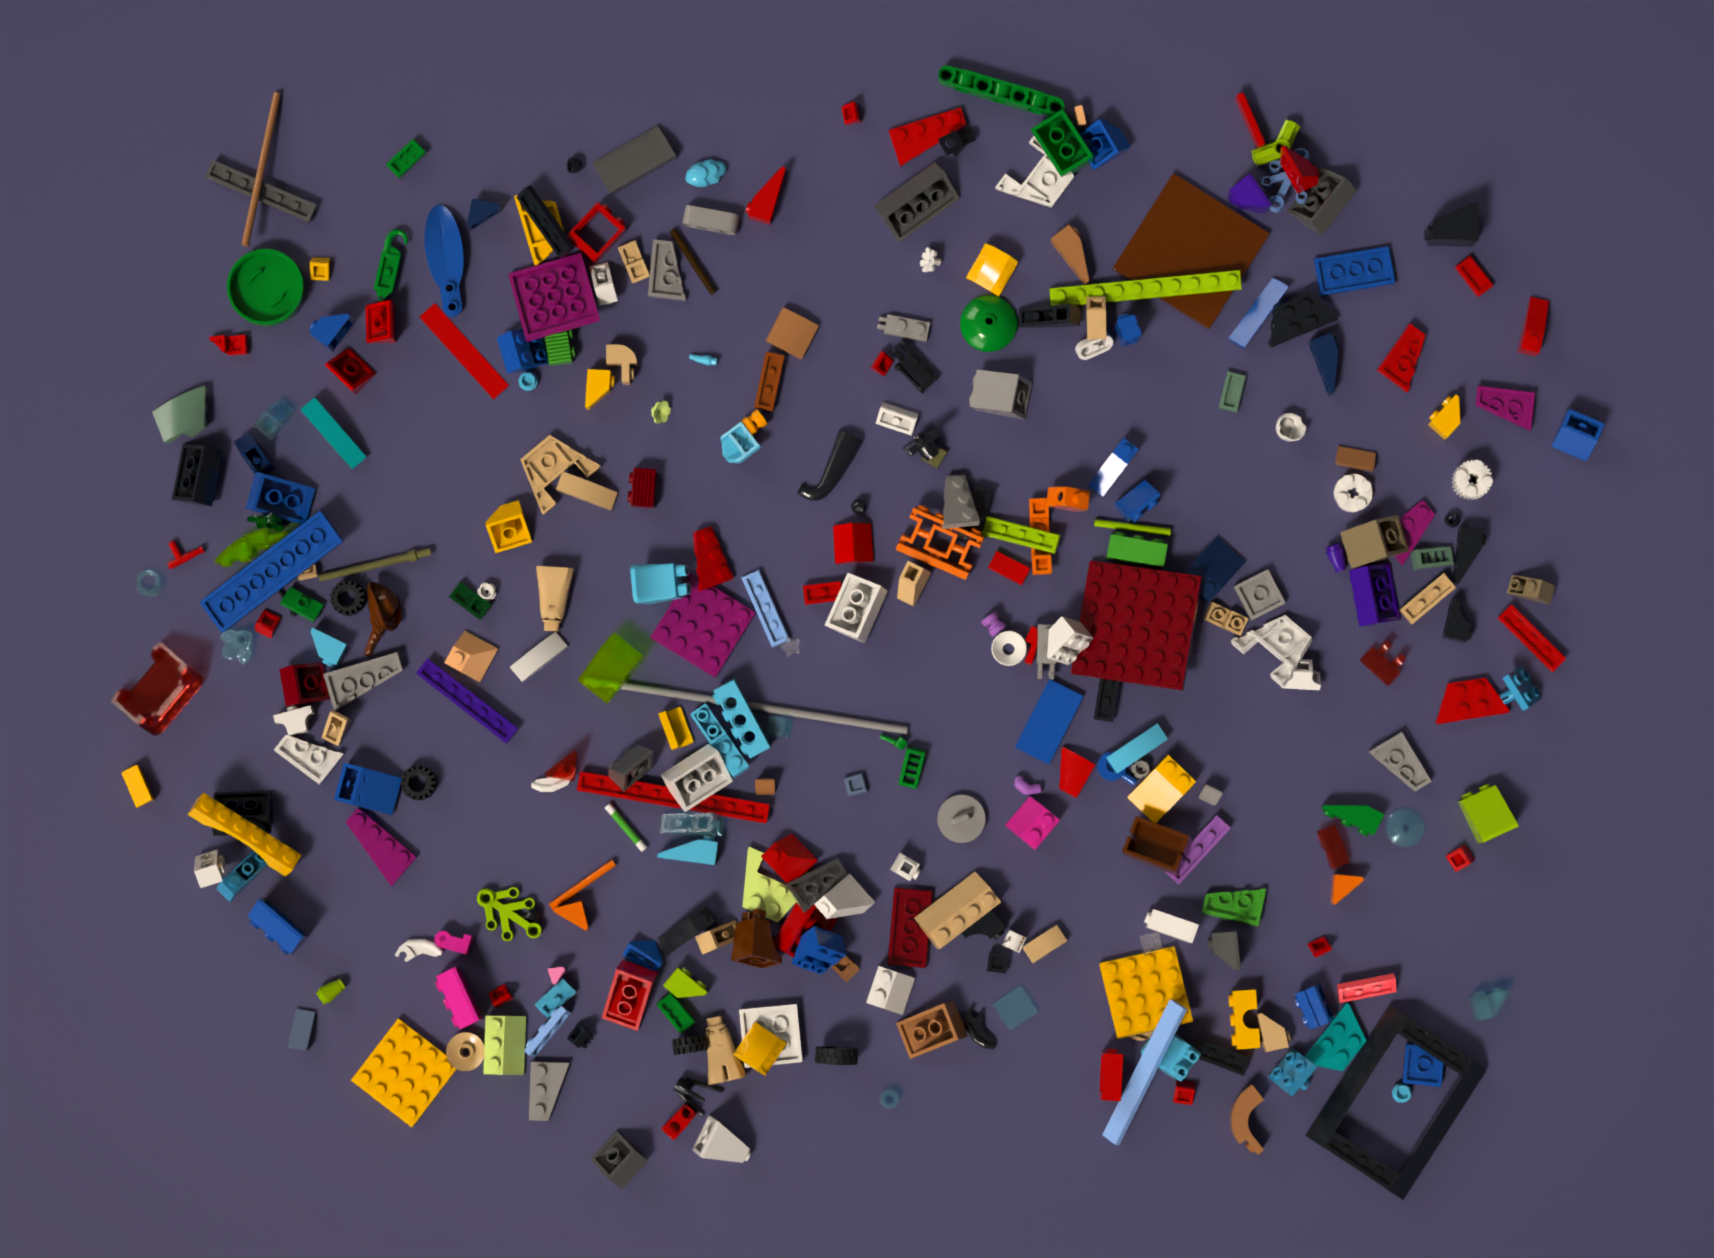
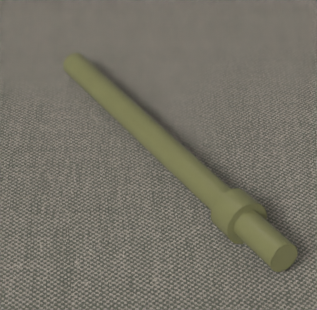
[318,548,432,582]

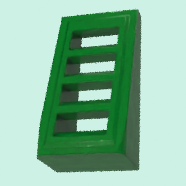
[898,745,926,789]

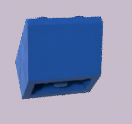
[497,329,549,374]
[1551,409,1604,461]
[1114,480,1161,523]
[792,926,847,975]

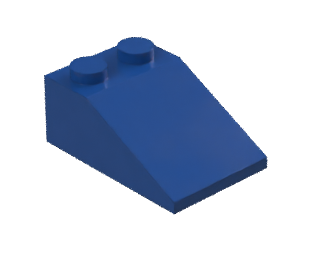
[245,472,316,524]

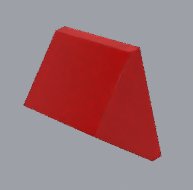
[365,300,396,343]
[325,348,376,395]
[833,523,873,564]

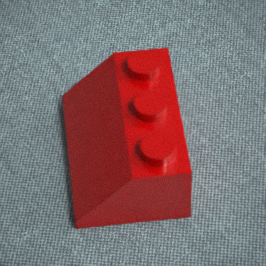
[773,903,839,958]

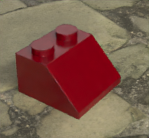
[279,662,330,707]

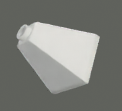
[692,1115,751,1163]

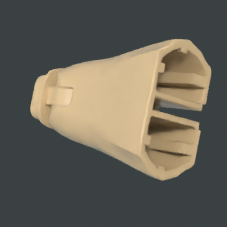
[536,566,574,631]
[706,1016,747,1085]

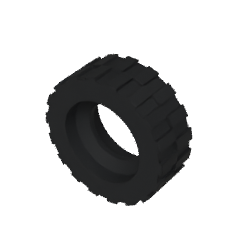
[815,1046,858,1065]

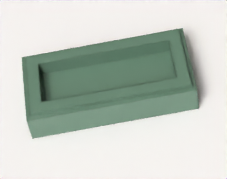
[1218,371,1246,413]

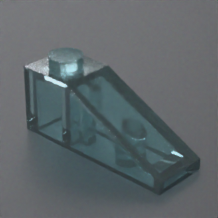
[660,813,724,837]

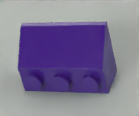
[1349,564,1401,627]

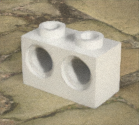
[194,849,226,888]

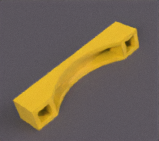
[187,792,301,876]

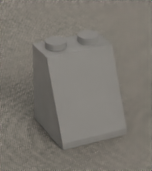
[969,370,1033,420]

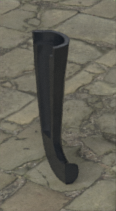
[797,431,863,501]

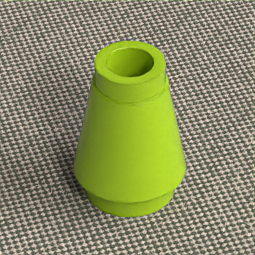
[315,979,345,1005]

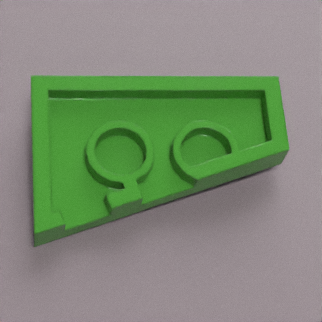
[1201,888,1266,927]

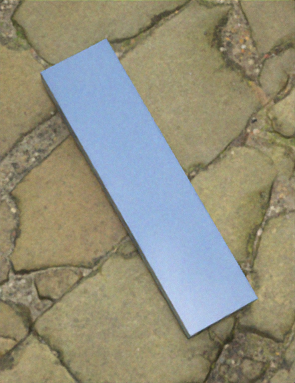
[741,570,790,648]

